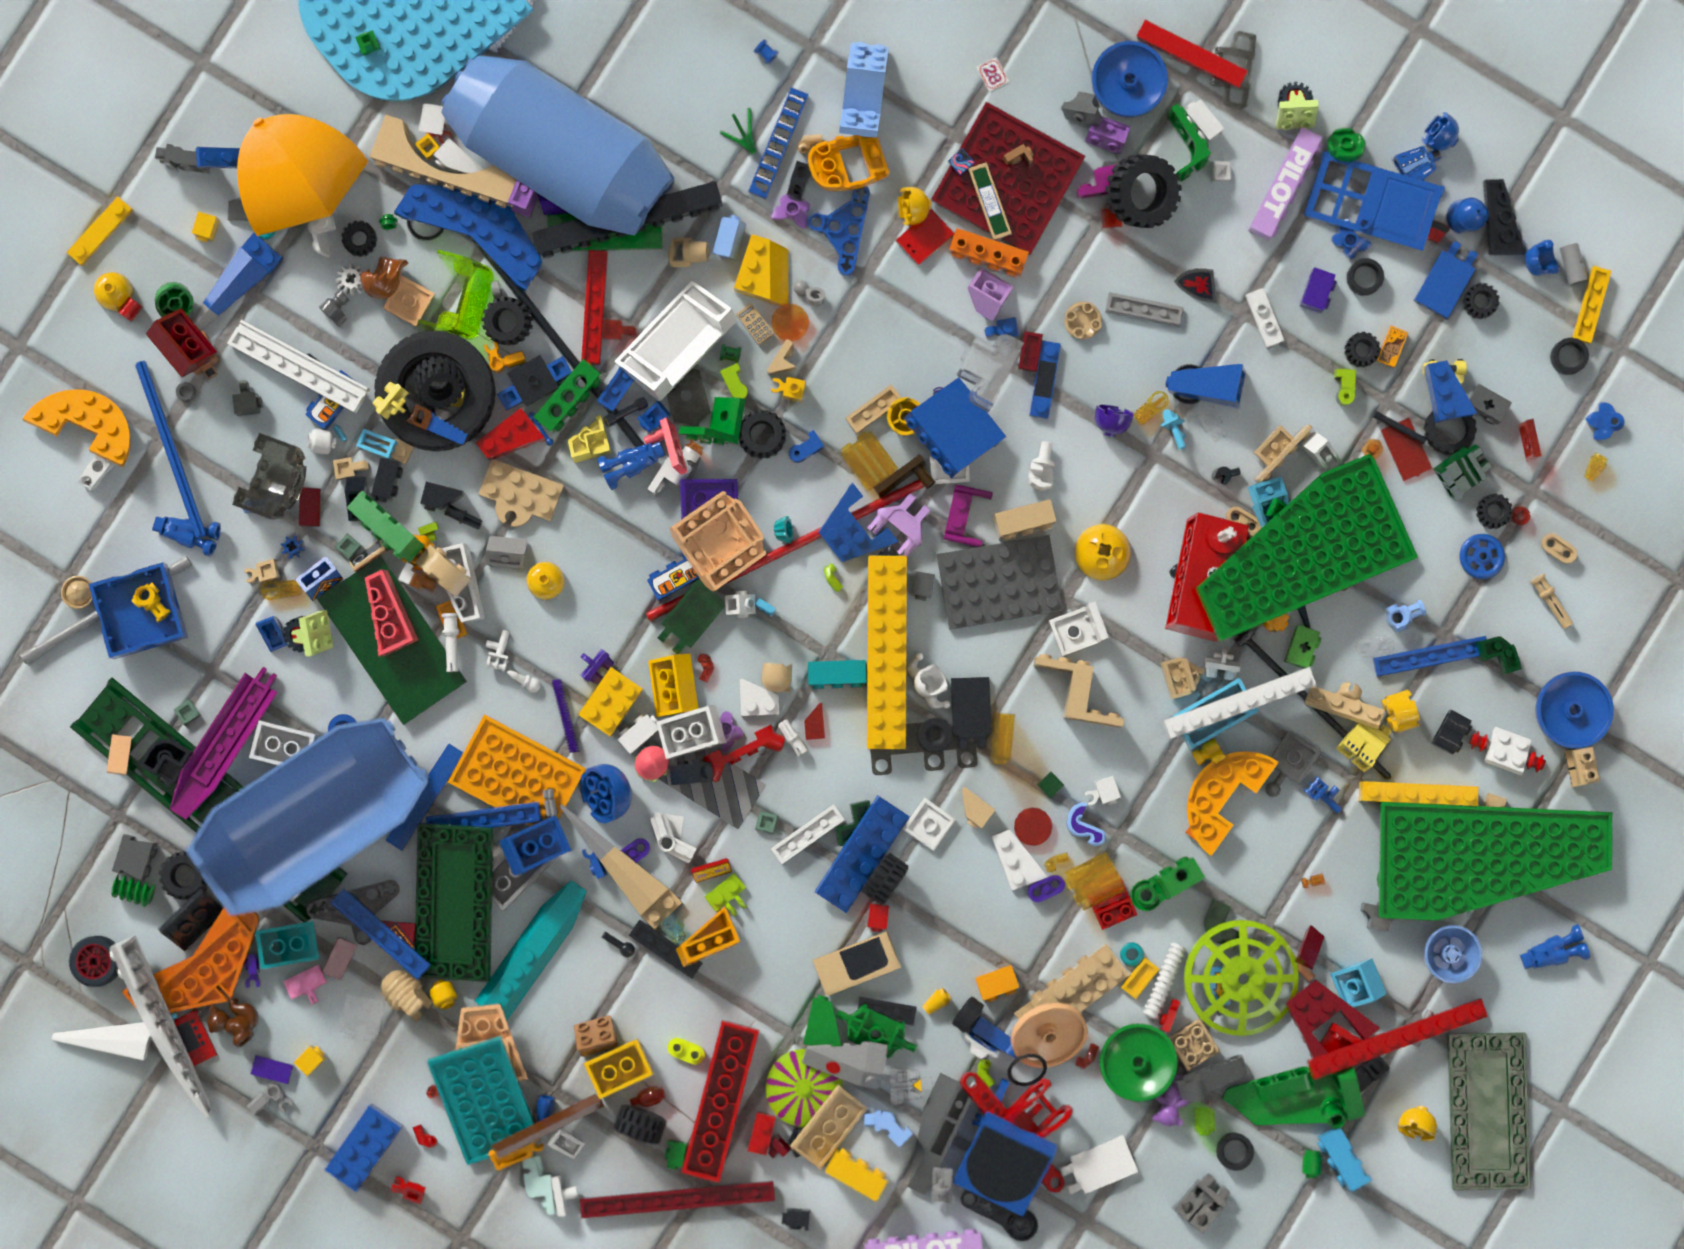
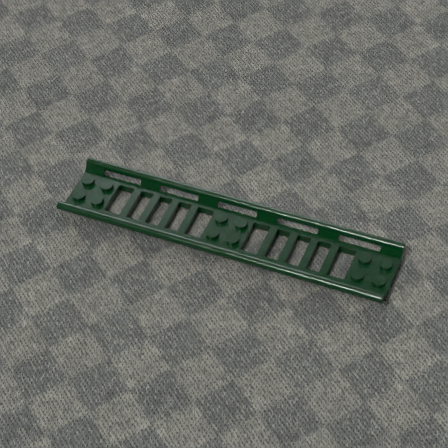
[70,677,348,923]

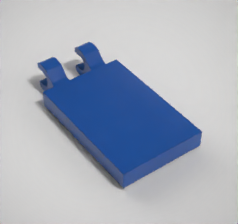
[1413,241,1478,319]

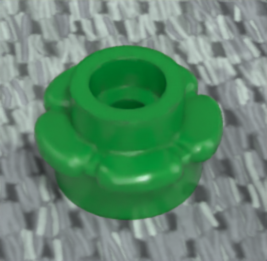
[379,214,398,230]

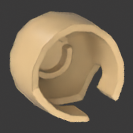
[761,663,792,693]

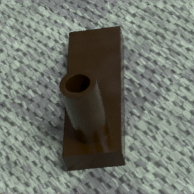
[874,454,936,498]

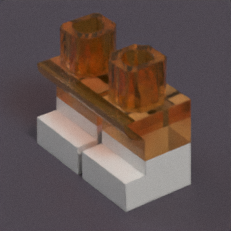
[398,562,438,592]

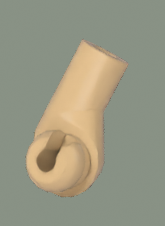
[797,134,822,154]

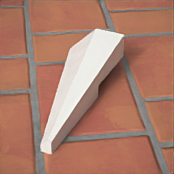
[52,1022,152,1060]

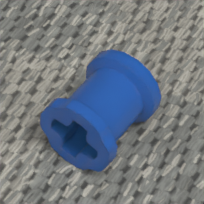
[754,39,779,65]

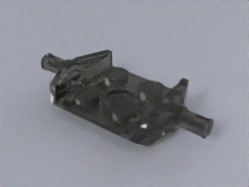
[667,368,711,427]

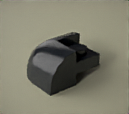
[139,739,193,785]

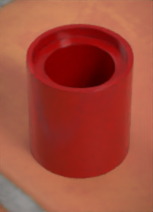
[118,297,143,322]

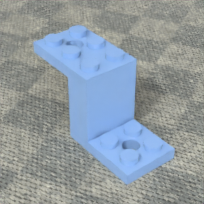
[839,42,889,138]

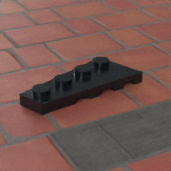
[1483,179,1527,256]

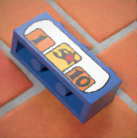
[305,370,355,430]
[647,556,700,601]

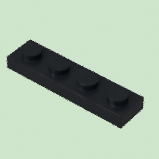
[628,919,703,979]

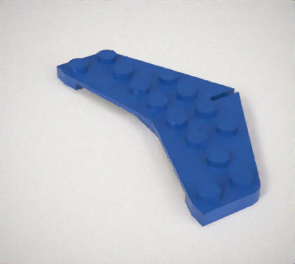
[394,184,542,292]

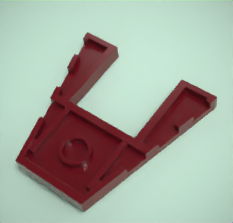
[1285,980,1381,1058]

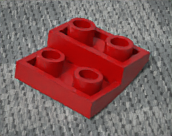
[1086,878,1137,930]

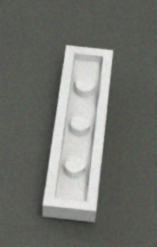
[771,804,845,864]

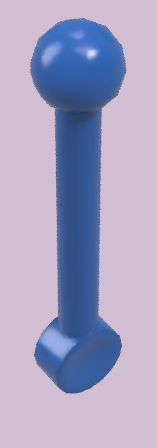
[528,412,554,446]

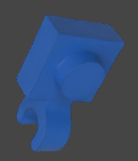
[984,317,1019,340]
[582,849,608,879]

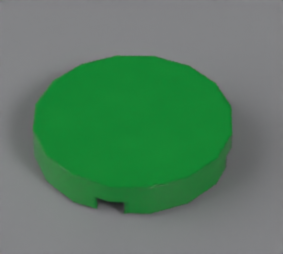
[1327,128,1365,162]

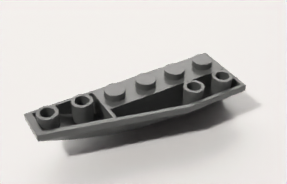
[908,1073,972,1195]

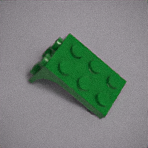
[1167,103,1211,182]

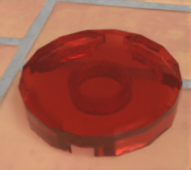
[1014,807,1052,846]

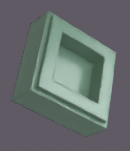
[335,533,362,560]
[174,699,201,726]
[755,811,778,834]

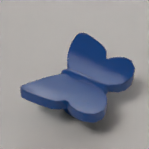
[1331,219,1371,259]

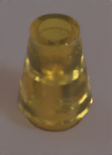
[1584,452,1609,482]

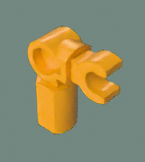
[484,342,526,373]

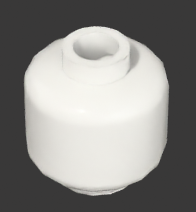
[307,429,336,454]

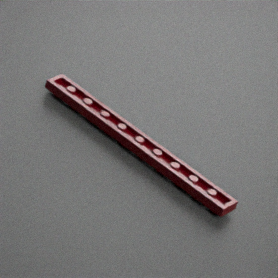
[580,1181,775,1219]

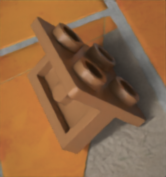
[573,1015,619,1057]

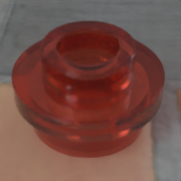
[1511,506,1531,526]

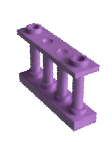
[508,180,538,218]

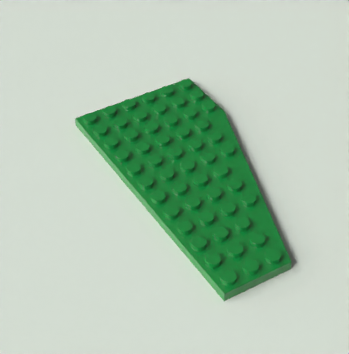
[1196,453,1418,642]
[1378,802,1613,921]

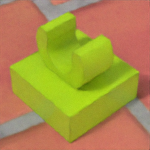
[418,521,439,542]

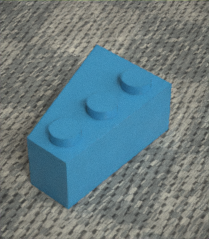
[1317,1128,1372,1192]

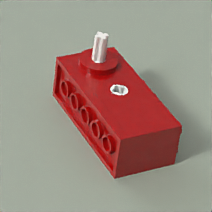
[1165,512,1250,642]

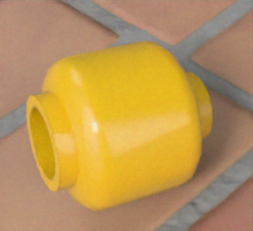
[429,980,457,1010]

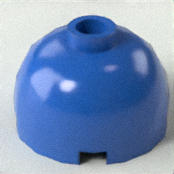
[1422,112,1459,151]

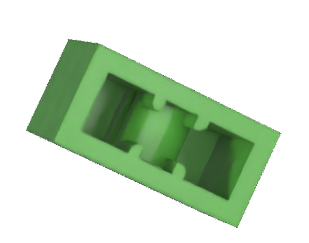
[1284,625,1322,669]

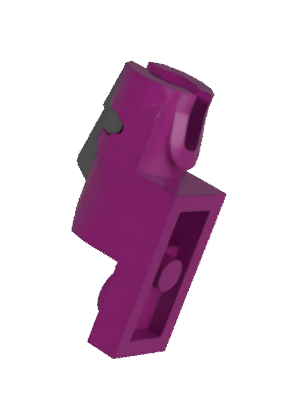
[1076,161,1120,199]

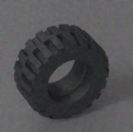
[1105,154,1182,228]

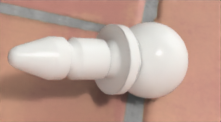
[507,671,541,693]

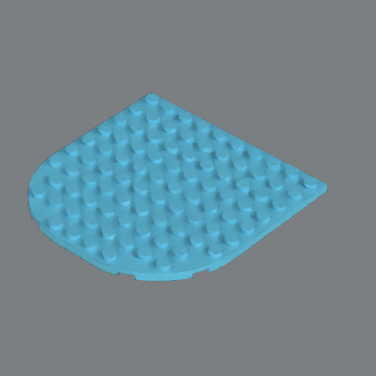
[299,0,534,102]

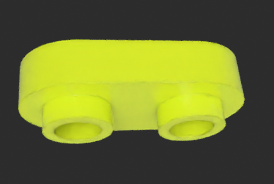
[667,1037,705,1065]

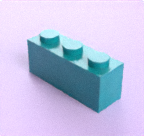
[808,660,866,689]

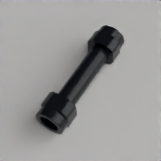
[603,397,648,427]

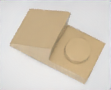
[767,339,796,375]

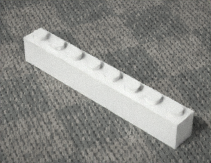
[1162,667,1316,739]

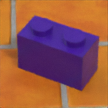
[1299,267,1337,313]

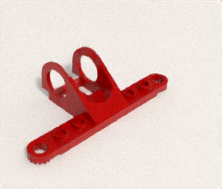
[960,1072,1073,1193]

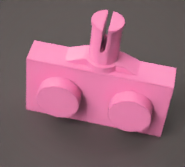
[283,965,327,1005]

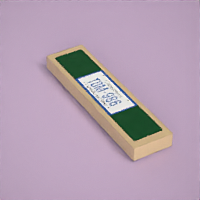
[968,162,1012,240]

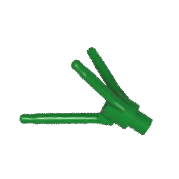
[720,108,757,155]

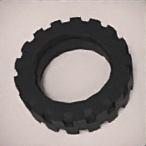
[1424,410,1477,455]

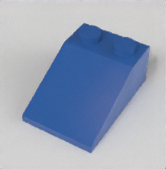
[499,815,572,876]

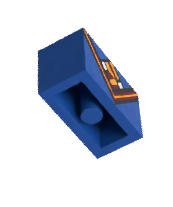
[295,556,343,602]

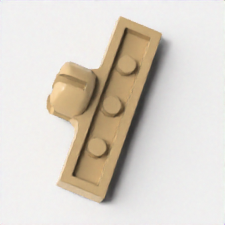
[1304,682,1385,729]

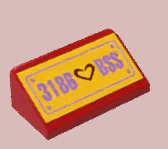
[691,858,732,883]

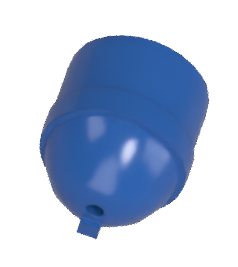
[1446,197,1489,233]

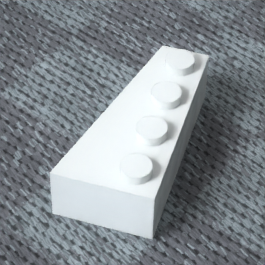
[442,543,485,623]

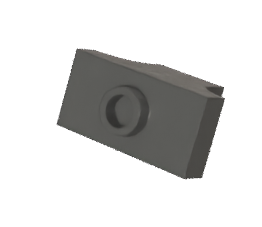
[1061,92,1102,126]
[1360,902,1395,932]

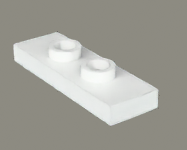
[1245,288,1284,348]

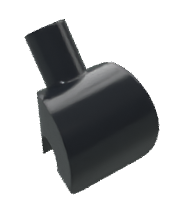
[1211,466,1241,485]

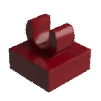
[768,1134,791,1159]

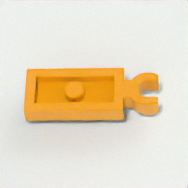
[489,1139,544,1171]

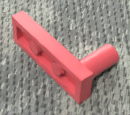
[644,418,688,475]

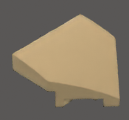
[1161,657,1205,700]

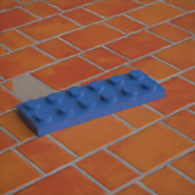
[814,795,910,913]

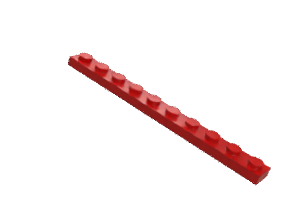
[1307,998,1488,1079]

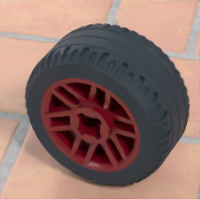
[69,936,119,987]

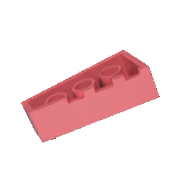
[365,570,419,656]

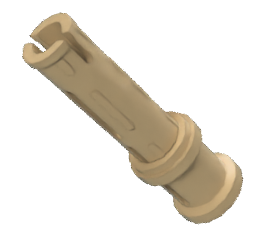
[1530,573,1574,629]

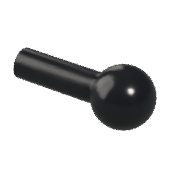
[601,931,635,958]

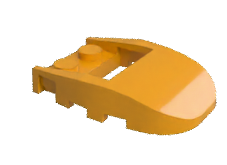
[808,135,890,191]

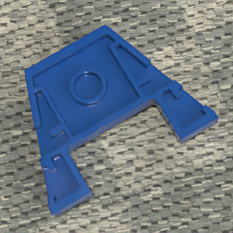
[818,482,898,562]

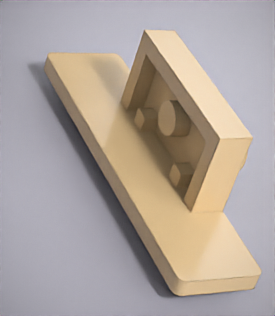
[1253,425,1313,482]

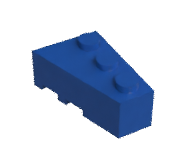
[1424,360,1477,423]

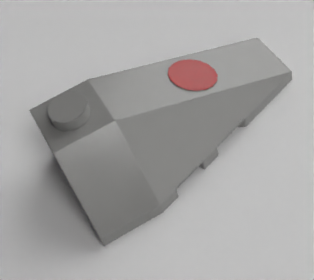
[802,1042,887,1089]

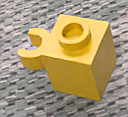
[771,377,806,402]

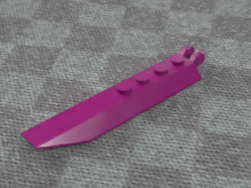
[170,667,278,819]

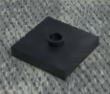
[507,355,559,407]

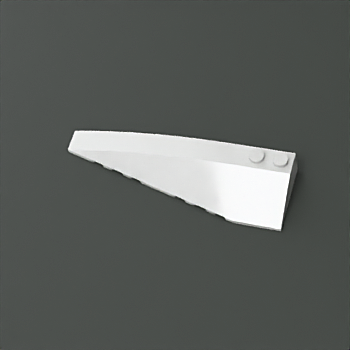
[110,935,214,1118]

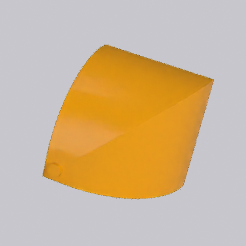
[237,114,369,236]

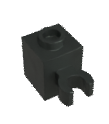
[232,380,263,416]

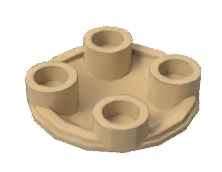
[1064,301,1102,340]

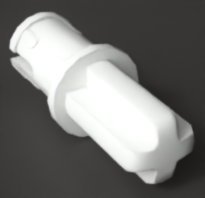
[778,719,808,756]

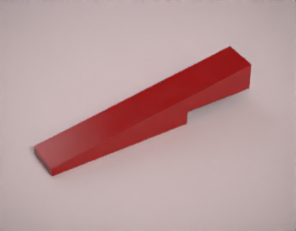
[1136,19,1248,88]

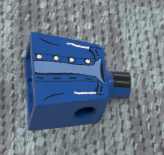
[1392,146,1442,180]

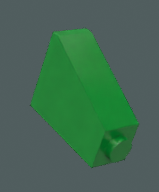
[803,995,841,1047]

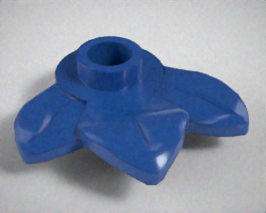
[1585,402,1625,440]

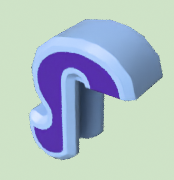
[1066,802,1106,846]

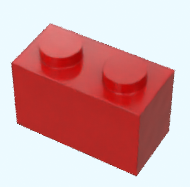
[748,1111,776,1156]

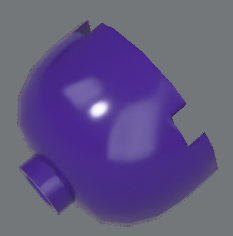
[1094,404,1134,437]

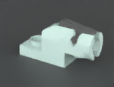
[520,1155,557,1215]

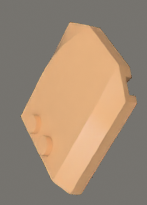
[669,491,766,592]

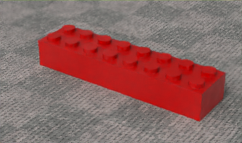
[682,1019,760,1182]

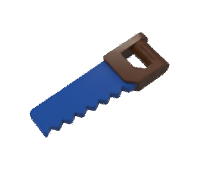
[405,404,468,445]

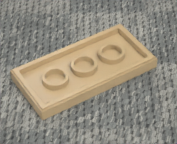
[790,1085,868,1170]

